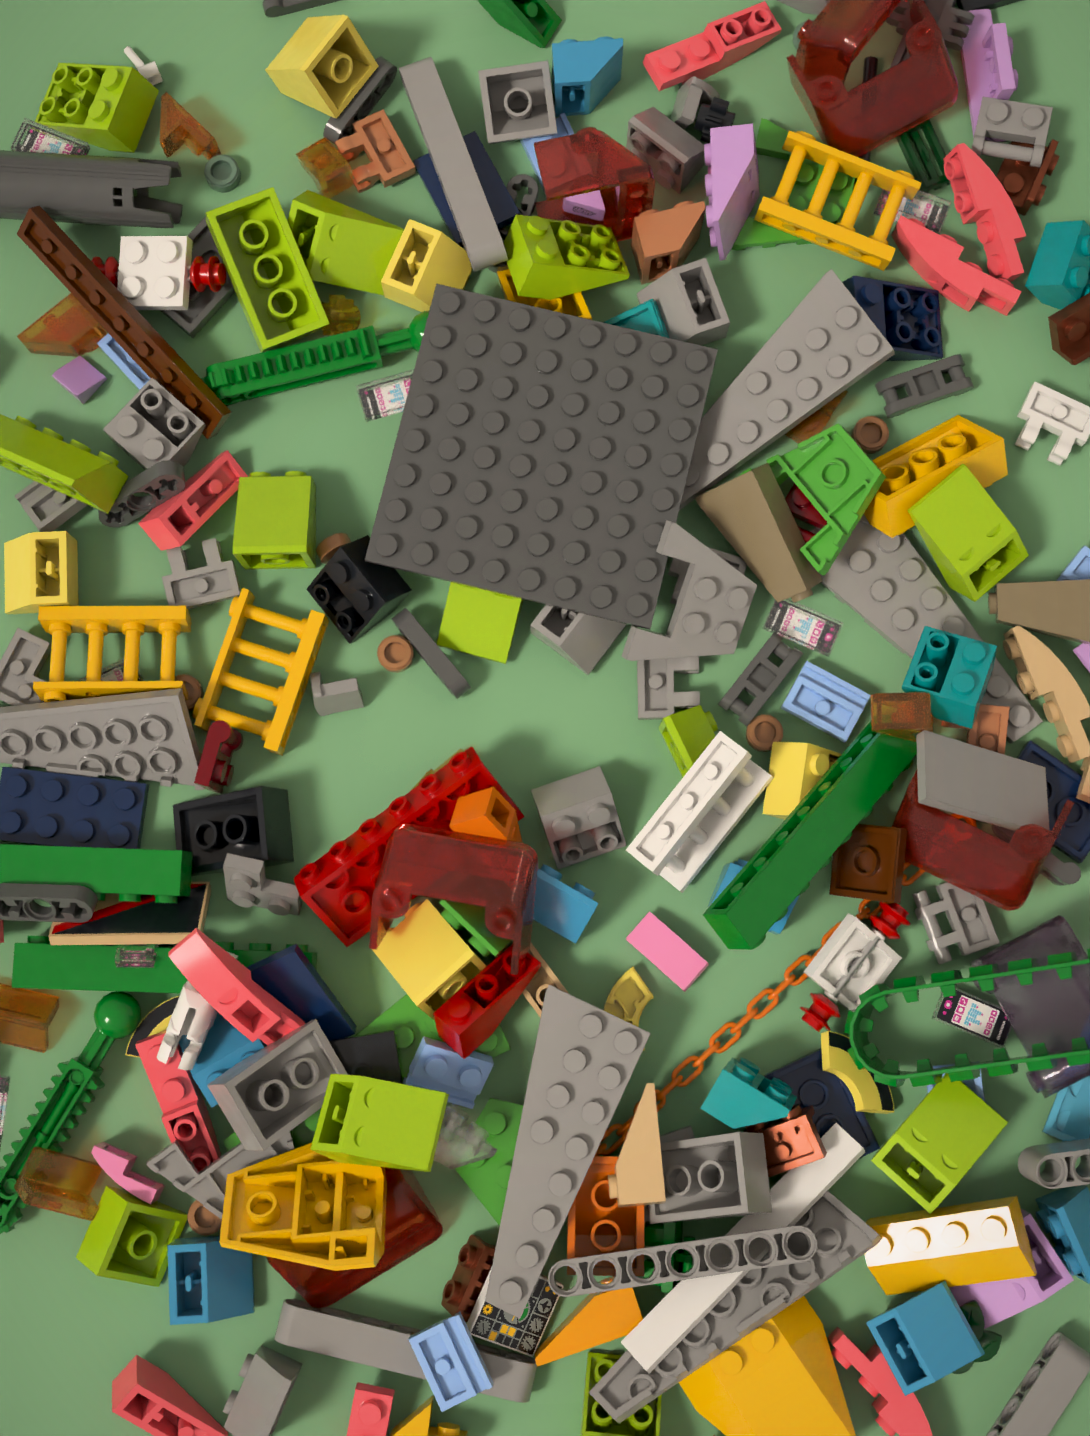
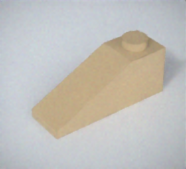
[608,1083,666,1207]

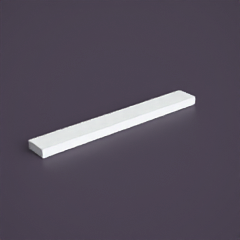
[621,1123,865,1374]

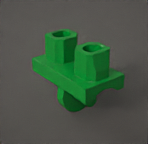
[643,1221,695,1293]

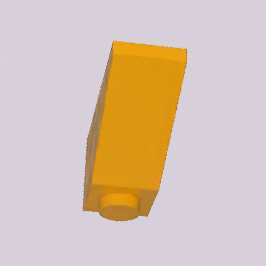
[535,1276,643,1367]

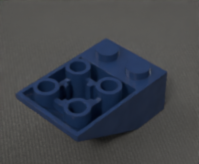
[842,276,943,361]

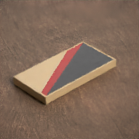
[48,882,211,945]

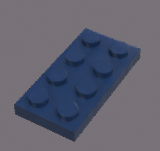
[0,767,149,849]

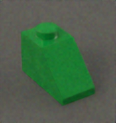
[478,0,562,48]

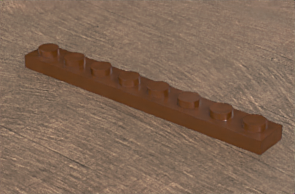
[17,205,232,439]

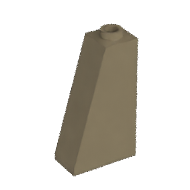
[695,463,823,603]
[988,579,1090,645]

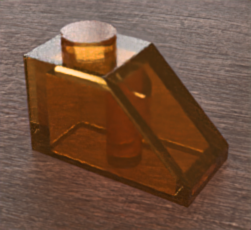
[17,293,107,357]

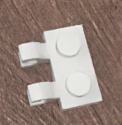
[1015,382,1090,466]

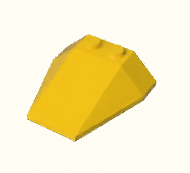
[219,1143,387,1271]
[679,1296,856,1436]

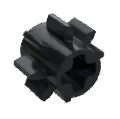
[694,97,736,143]

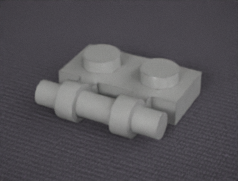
[912,873,1000,964]

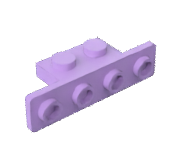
[960,9,1018,142]

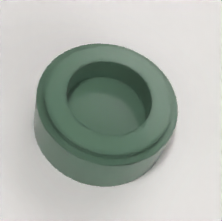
[204,155,241,193]

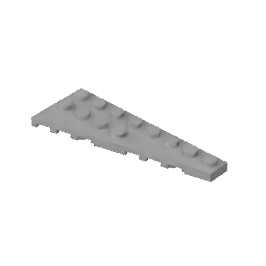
[679,269,895,510]
[810,514,1043,744]
[0,688,205,790]
[485,984,651,1319]
[589,1191,882,1423]

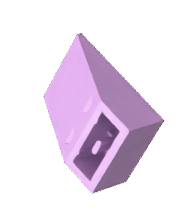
[704,123,760,261]
[949,1208,1074,1329]

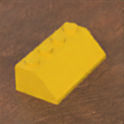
[864,415,1008,538]
[864,1196,1037,1295]

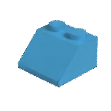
[179,1013,268,1108]

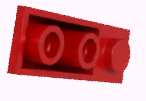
[433,942,541,1059]

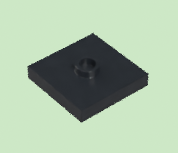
[329,1030,403,1084]

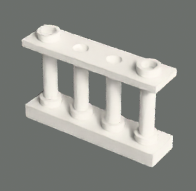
[626,731,774,893]

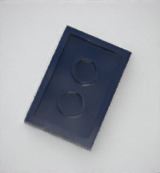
[413,131,520,248]
[1016,740,1090,864]
[246,944,357,1041]
[763,1048,880,1158]

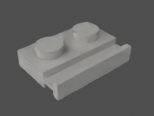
[15,481,87,532]

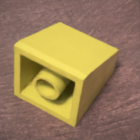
[265,15,379,119]
[371,899,486,1021]

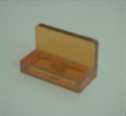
[0,983,59,1053]
[14,1146,102,1221]

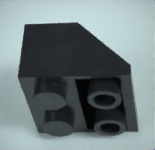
[306,535,412,644]

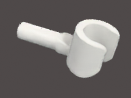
[124,46,163,85]

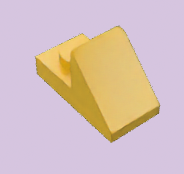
[390,1396,468,1436]

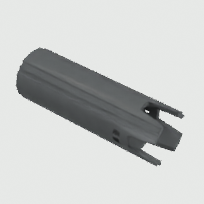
[0,150,183,228]

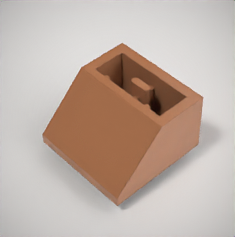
[631,201,706,285]

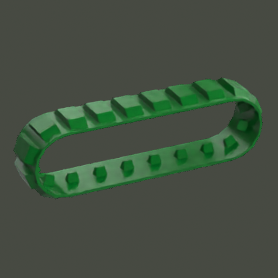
[844,949,1090,1087]

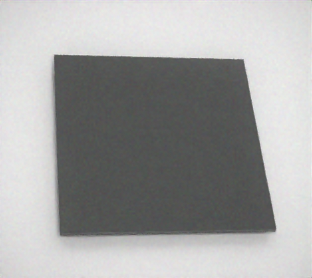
[365,284,718,630]

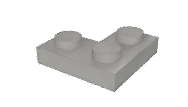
[0,628,52,706]
[223,853,303,916]

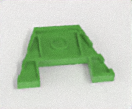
[732,118,855,251]
[739,423,886,576]
[451,1098,523,1226]

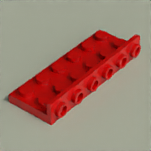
[294,747,525,947]

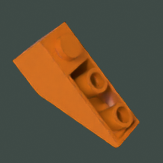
[449,787,527,893]

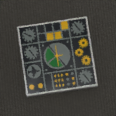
[467,1267,564,1357]

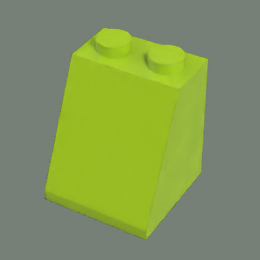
[233,471,316,570]

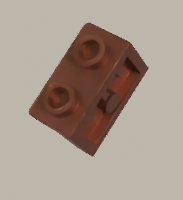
[996,139,1060,216]
[1048,293,1090,365]
[744,1104,827,1178]
[441,1234,496,1322]

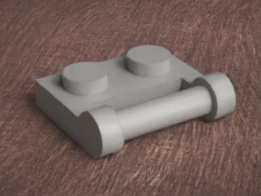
[971,97,1053,168]

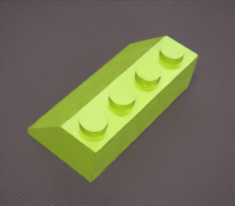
[206,187,330,353]
[0,414,129,514]

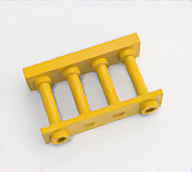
[754,130,922,271]
[193,588,329,756]
[33,605,191,702]

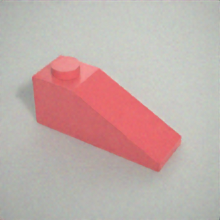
[138,450,248,551]
[112,1355,228,1436]

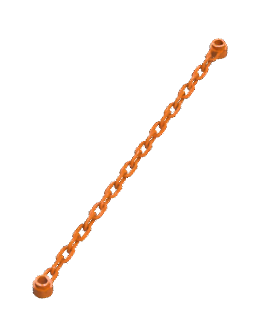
[595,813,977,1156]

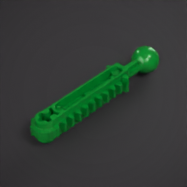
[201,311,429,406]
[0,991,141,1234]

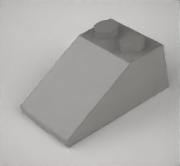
[207,1019,348,1151]
[648,1132,772,1224]

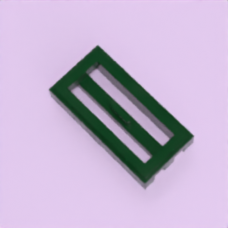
[894,117,950,195]

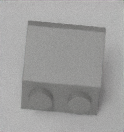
[478,60,558,144]
[223,1345,303,1436]

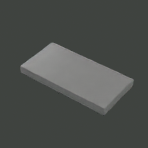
[916,730,1050,839]

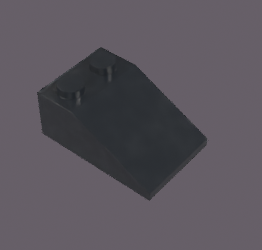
[173,786,294,876]

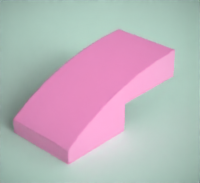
[626,911,709,992]
[91,1142,165,1204]

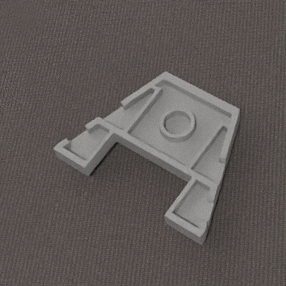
[622,520,757,661]
[146,1132,295,1219]

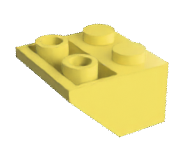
[381,219,473,312]
[4,531,79,614]
[762,742,842,820]

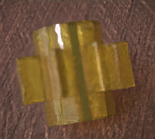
[321,295,361,336]

